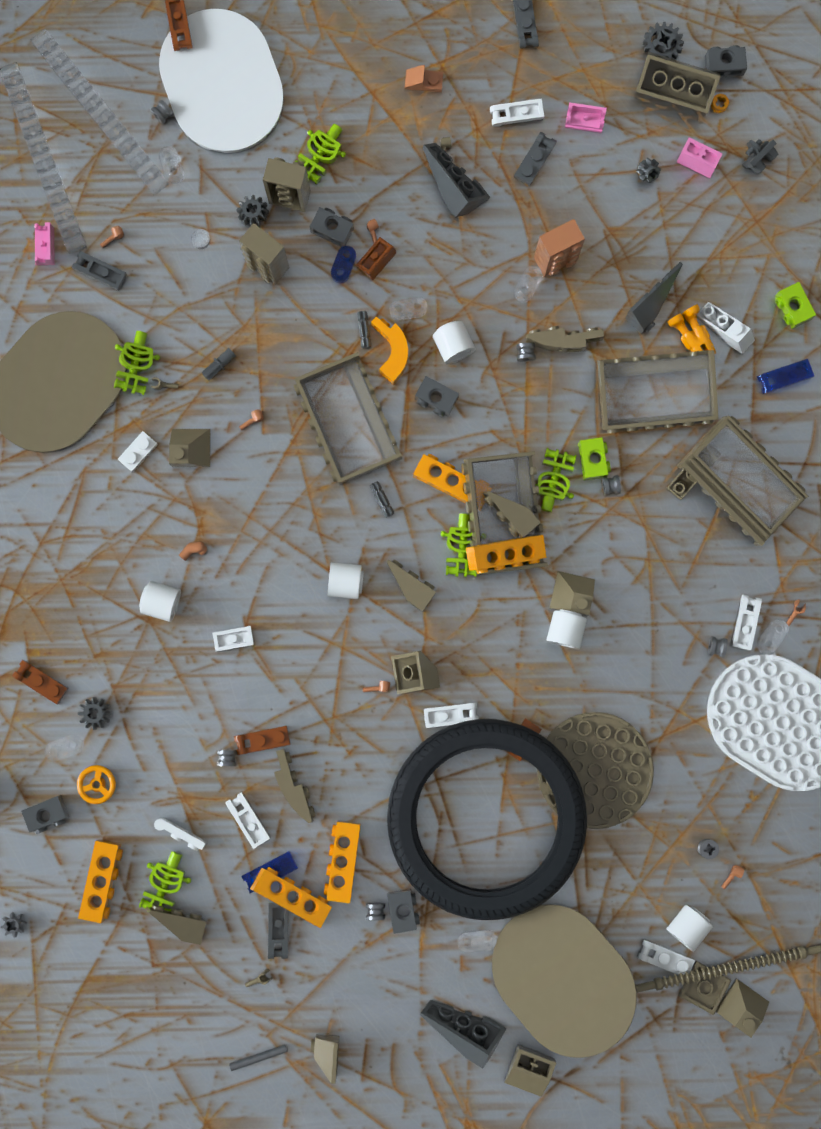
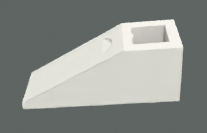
[697,302,755,354]

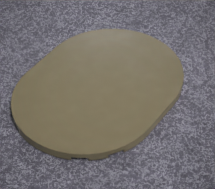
[0,311,127,453]
[492,905,637,1058]

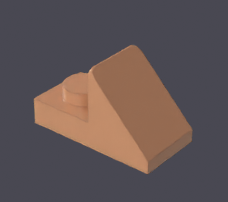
[405,65,443,93]

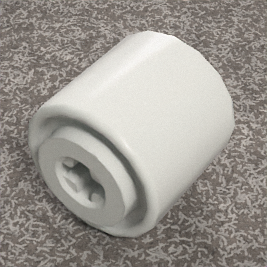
[433,321,476,364]
[327,562,364,599]
[139,581,181,622]
[546,609,587,649]
[666,905,713,952]

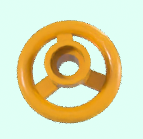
[77,765,116,804]

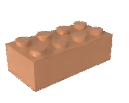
[534,219,585,277]

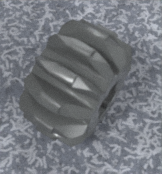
[237,195,269,226]
[78,697,112,730]

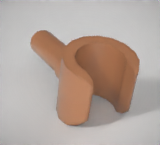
[367,219,379,243]
[100,226,124,248]
[239,409,263,430]
[786,599,806,626]
[363,681,390,692]
[721,865,744,889]

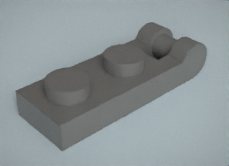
[513,0,539,49]
[514,132,557,186]
[71,251,127,291]
[268,903,288,959]

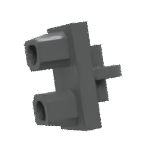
[742,139,779,173]

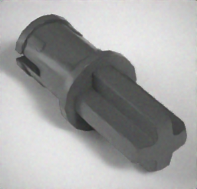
[202,348,237,380]

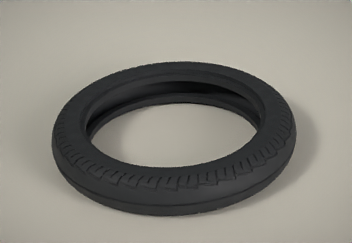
[387,719,587,920]

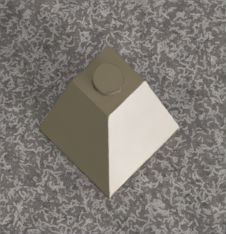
[169,429,210,467]
[549,571,595,617]
[391,651,440,695]
[716,978,769,1038]
[311,1034,340,1084]

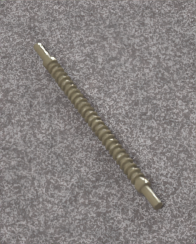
[635,945,821,993]

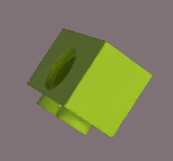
[775,282,816,329]
[578,437,611,481]

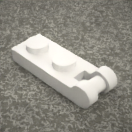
[490,99,544,127]
[731,594,762,651]
[424,703,479,728]
[225,792,270,849]
[154,818,208,851]
[637,939,695,975]

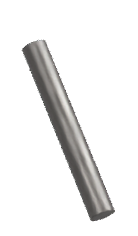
[229,1044,288,1071]

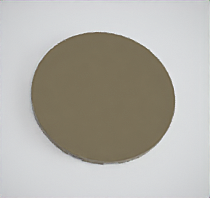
[537,712,654,829]

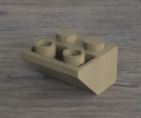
[504,1045,556,1097]

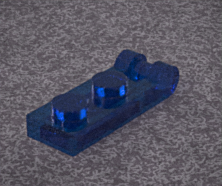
[757,359,814,394]
[241,851,298,893]

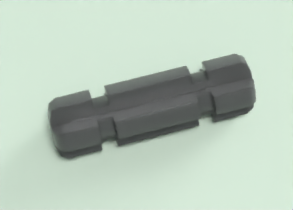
[357,311,371,349]
[370,481,394,518]

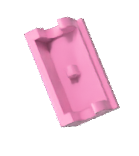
[565,102,607,133]
[677,137,722,178]
[34,222,55,266]

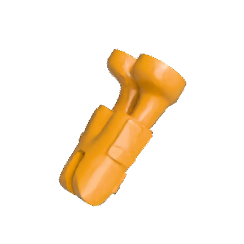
[667,304,716,354]

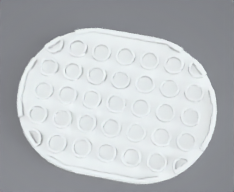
[159,9,284,153]
[707,654,821,791]

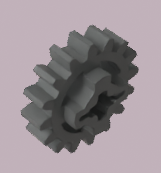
[643,22,684,59]

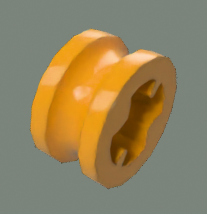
[711,94,729,113]

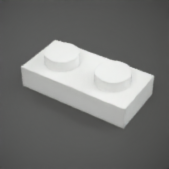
[118,431,158,472]
[213,626,254,652]

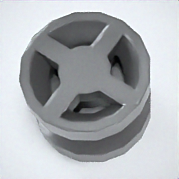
[150,100,174,124]
[516,343,536,362]
[602,475,621,496]
[708,636,728,658]
[217,750,237,766]
[697,839,719,859]
[366,903,385,920]

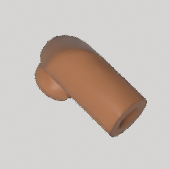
[179,541,207,561]

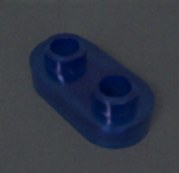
[331,246,356,283]

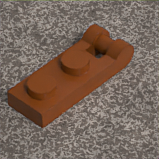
[165,0,193,51]
[12,659,68,705]
[234,726,291,755]

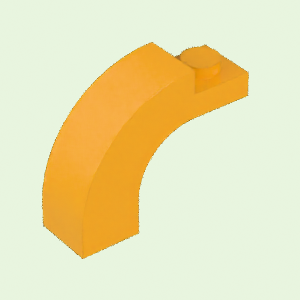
[371,317,408,385]

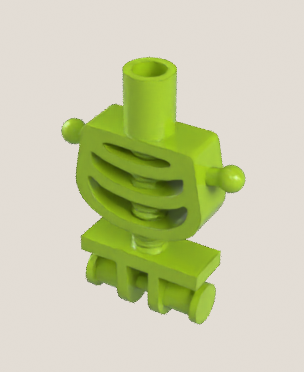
[295,124,346,185]
[114,331,160,395]
[535,448,577,512]
[440,514,487,577]
[139,851,191,912]

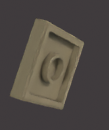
[678,961,732,1015]

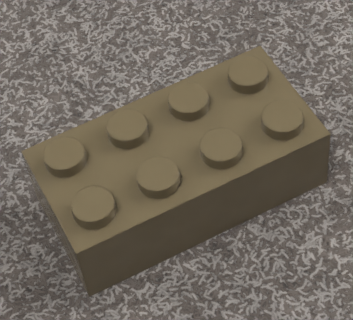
[636,52,721,114]
[263,157,311,212]
[239,223,290,285]

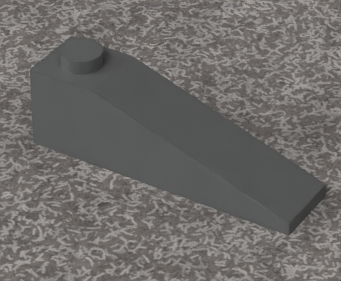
[422,143,490,217]
[625,262,683,334]
[420,1000,507,1068]

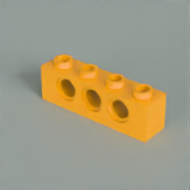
[413,454,492,511]
[466,535,547,574]
[324,821,361,903]
[78,840,123,923]
[250,867,332,928]

